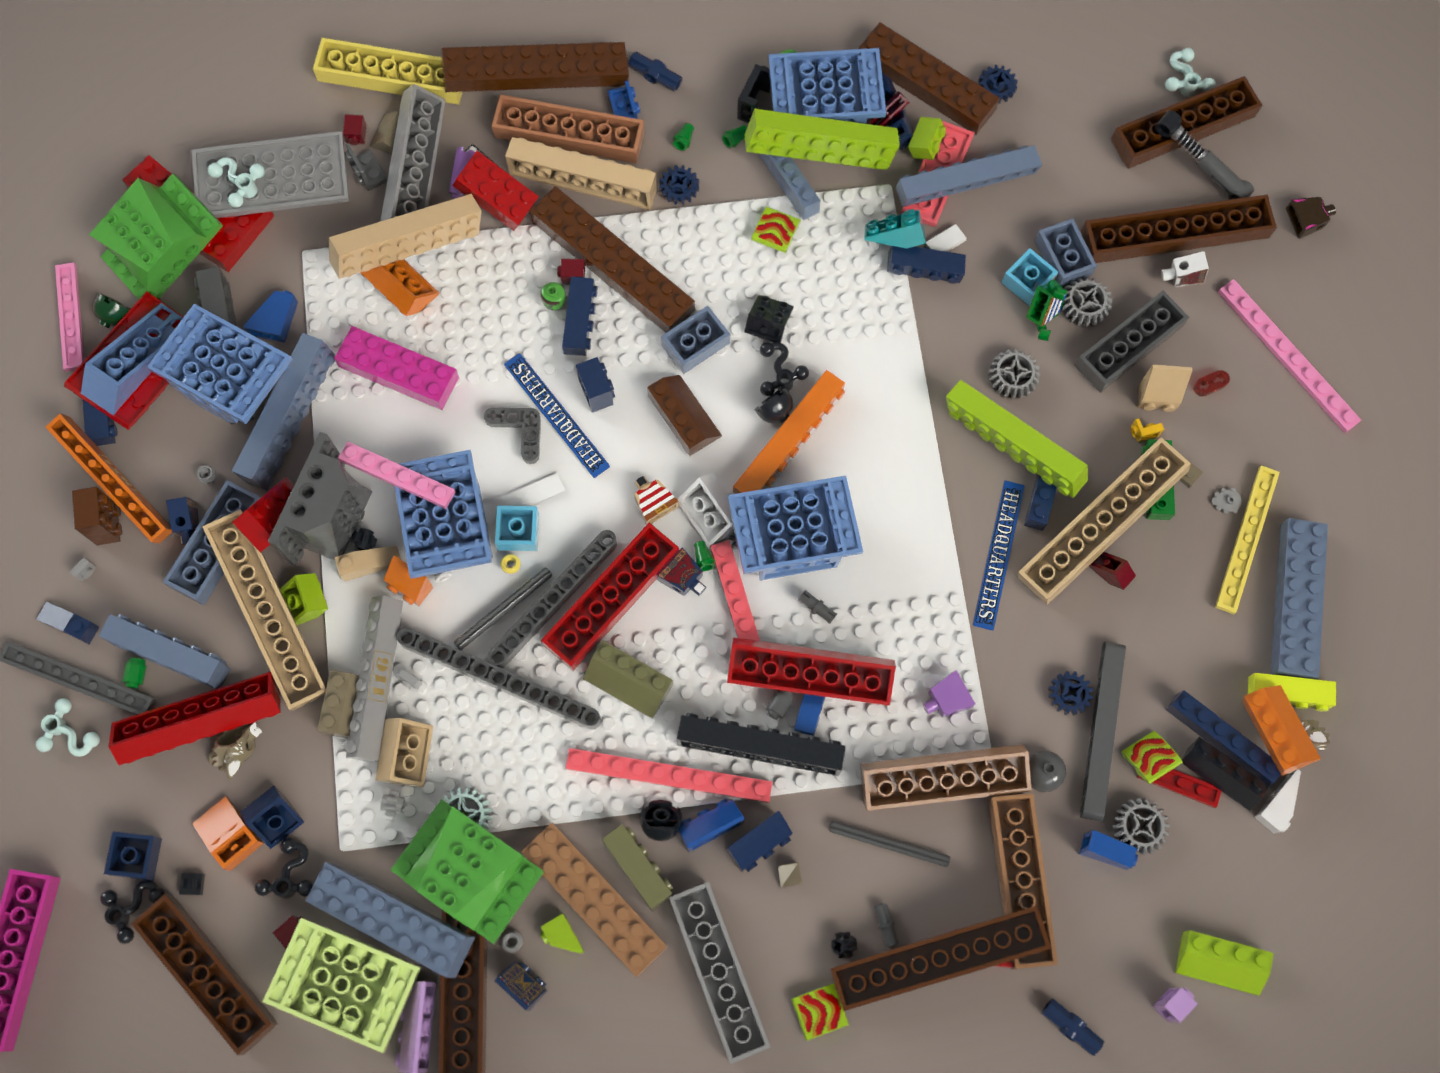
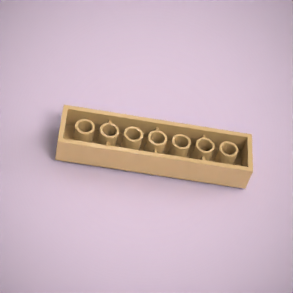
[505,137,657,210]
[329,194,481,279]

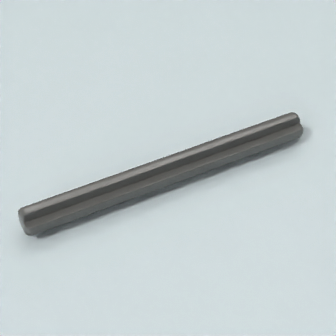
[454,567,552,650]
[829,821,950,867]

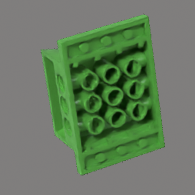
[89,173,223,299]
[391,799,544,944]

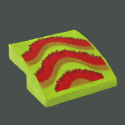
[751,206,801,253]
[1121,731,1183,784]
[791,983,849,1041]

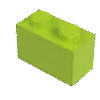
[908,117,946,160]

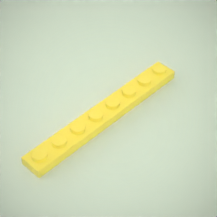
[1215,465,1280,615]

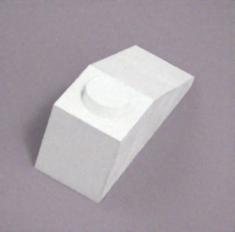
[1254,769,1301,834]

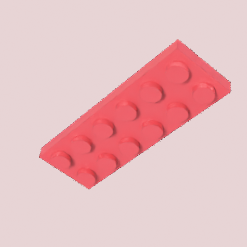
[901,121,974,227]

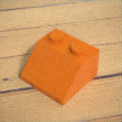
[384,555,434,606]

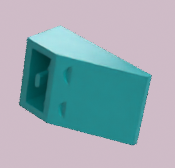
[864,209,926,248]

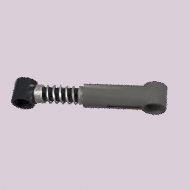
[1155,110,1254,200]

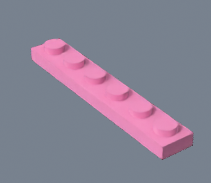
[55,262,85,372]
[338,442,455,509]

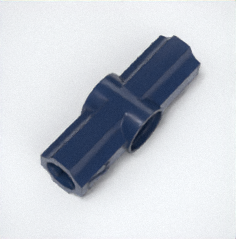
[628,52,682,91]
[1041,999,1105,1056]

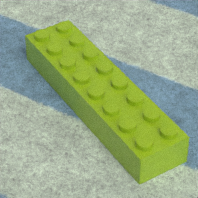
[745,109,900,170]
[946,379,1088,498]

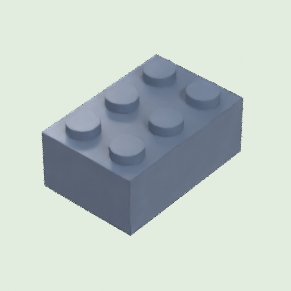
[1035,218,1097,287]
[661,306,731,374]

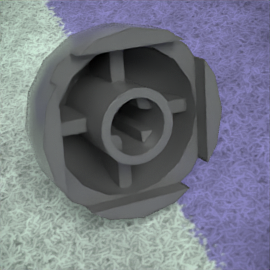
[1029,751,1066,792]

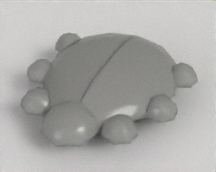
[1211,487,1242,514]

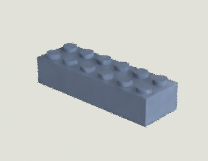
[163,480,261,606]
[98,614,231,689]

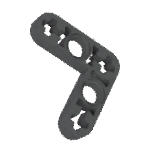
[484,408,541,464]

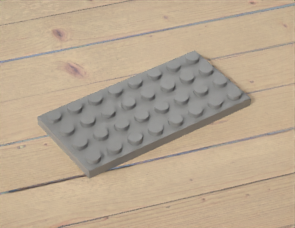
[192,131,350,218]

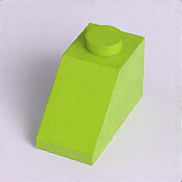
[540,914,585,954]

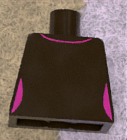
[1286,197,1336,239]

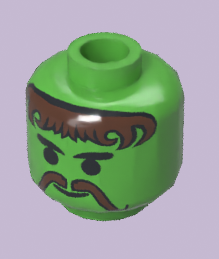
[541,282,566,310]

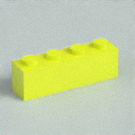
[1248,673,1336,712]

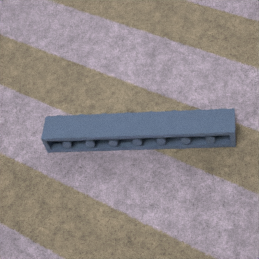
[895,145,1042,207]

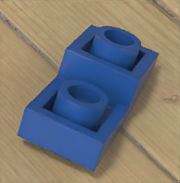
[794,694,825,736]

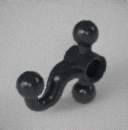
[759,342,809,396]
[255,837,313,899]
[100,880,166,944]

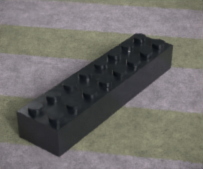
[677,713,846,776]

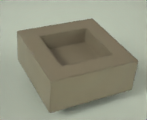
[1180,460,1203,488]

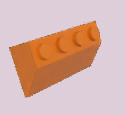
[360,259,439,316]
[1242,685,1321,776]

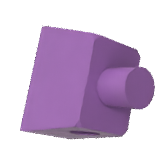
[922,670,975,717]

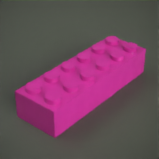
[334,326,459,410]

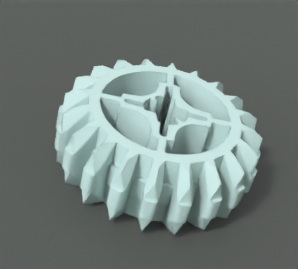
[443,787,493,829]

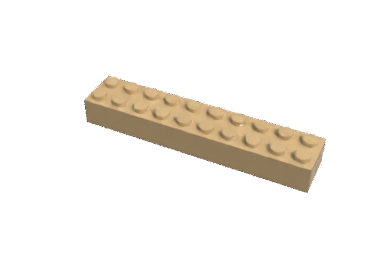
[1018,437,1191,605]
[202,509,327,711]

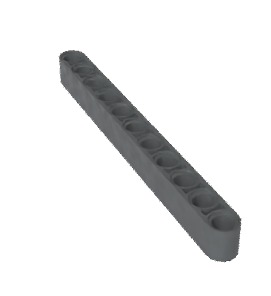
[397,627,601,730]

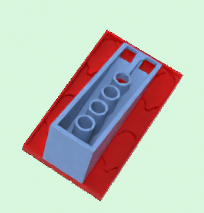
[64,291,184,430]

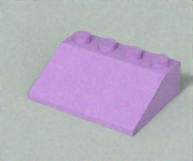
[396,981,436,1073]

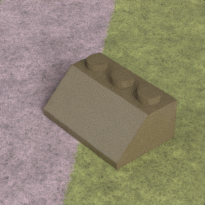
[317,670,359,739]

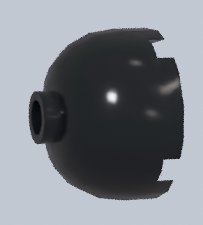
[754,387,793,423]
[640,800,682,841]

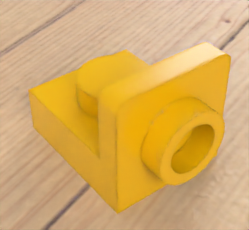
[1131,419,1164,443]

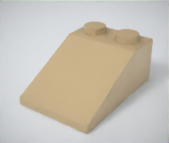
[1138,365,1192,412]

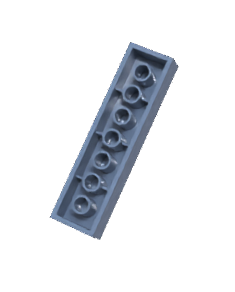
[232,333,335,491]
[1270,518,1328,679]
[306,862,475,978]

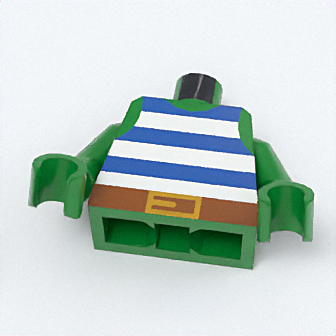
[1026,280,1067,341]

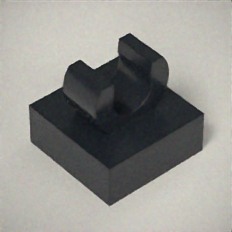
[179,873,205,895]

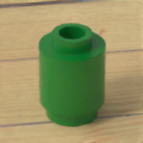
[122,658,147,689]

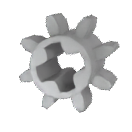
[380,790,405,817]

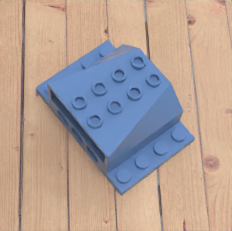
[768,48,886,124]
[147,304,293,424]
[394,450,493,579]
[728,475,863,581]

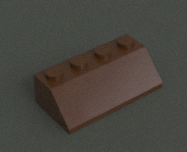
[647,375,722,457]

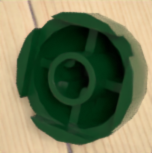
[92,293,131,328]

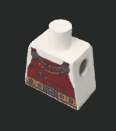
[1161,251,1209,287]

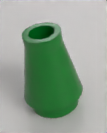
[673,123,694,151]
[722,125,747,148]
[694,541,715,572]

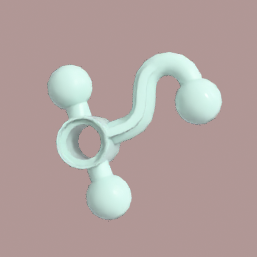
[1165,48,1216,97]
[207,157,265,208]
[36,698,100,757]

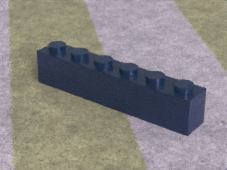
[1165,690,1281,785]

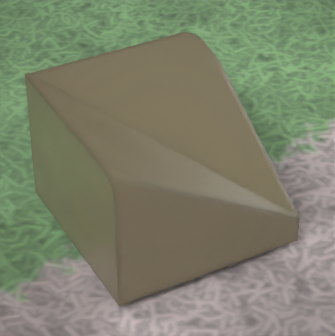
[777,862,802,888]

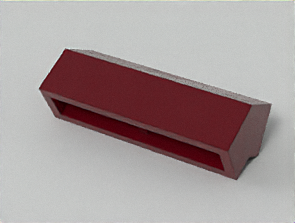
[866,91,910,126]

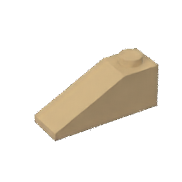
[334,545,401,582]

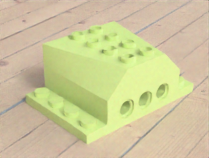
[263,918,421,1053]

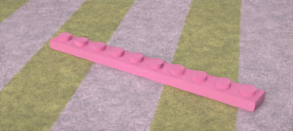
[1218,279,1362,433]

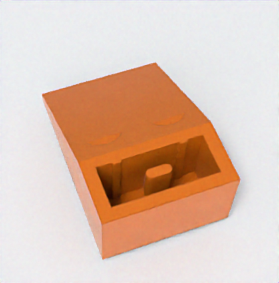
[192,796,264,871]

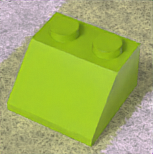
[280,573,328,625]

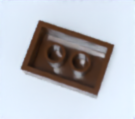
[72,487,123,546]

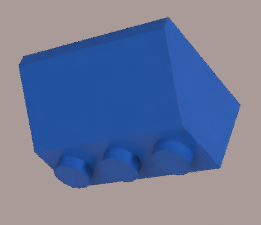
[678,799,745,852]

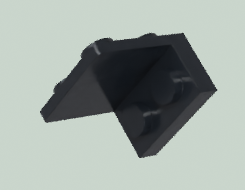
[744,295,794,342]

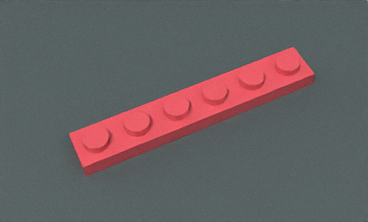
[710,540,760,641]

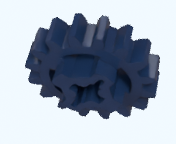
[978,65,1018,104]
[659,165,699,205]
[1048,671,1093,716]

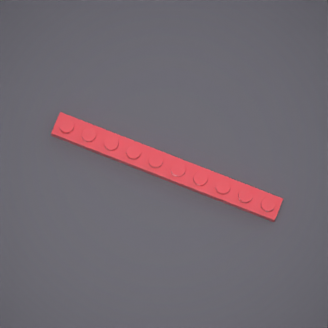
[566,748,772,803]

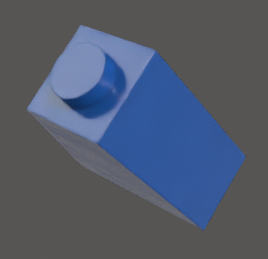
[243,290,298,343]
[1079,830,1138,870]

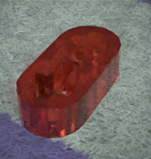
[1193,370,1230,397]

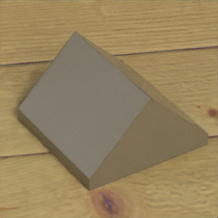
[370,111,399,154]

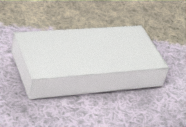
[925,224,967,252]

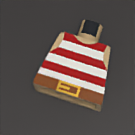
[634,476,679,525]

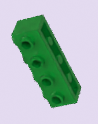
[1141,439,1175,520]

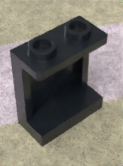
[737,64,771,123]

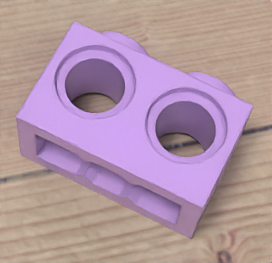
[1153,988,1197,1023]

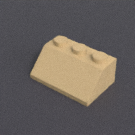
[375,718,433,787]

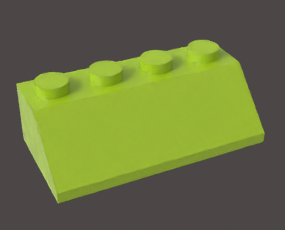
[1175,930,1274,996]

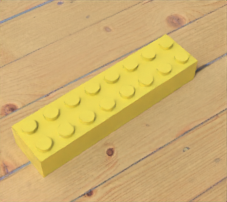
[313,38,462,104]

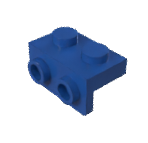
[608,81,640,119]

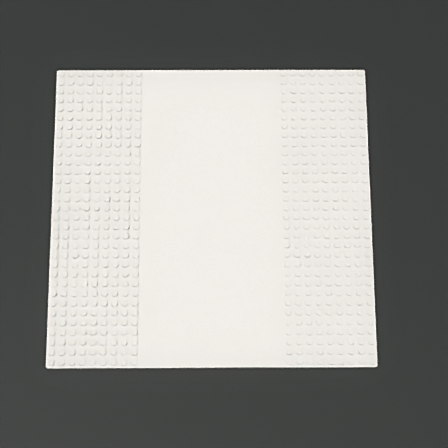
[302,184,991,852]

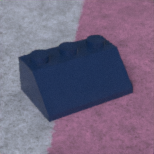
[727,811,793,872]

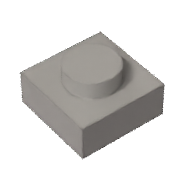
[70,557,96,582]
[398,668,422,690]

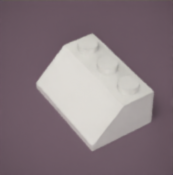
[677,474,734,547]

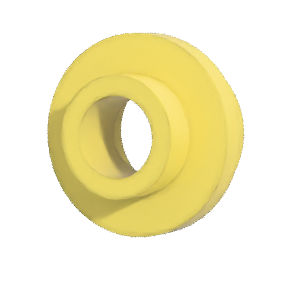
[500,554,521,574]

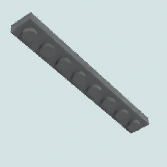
[0,642,155,714]

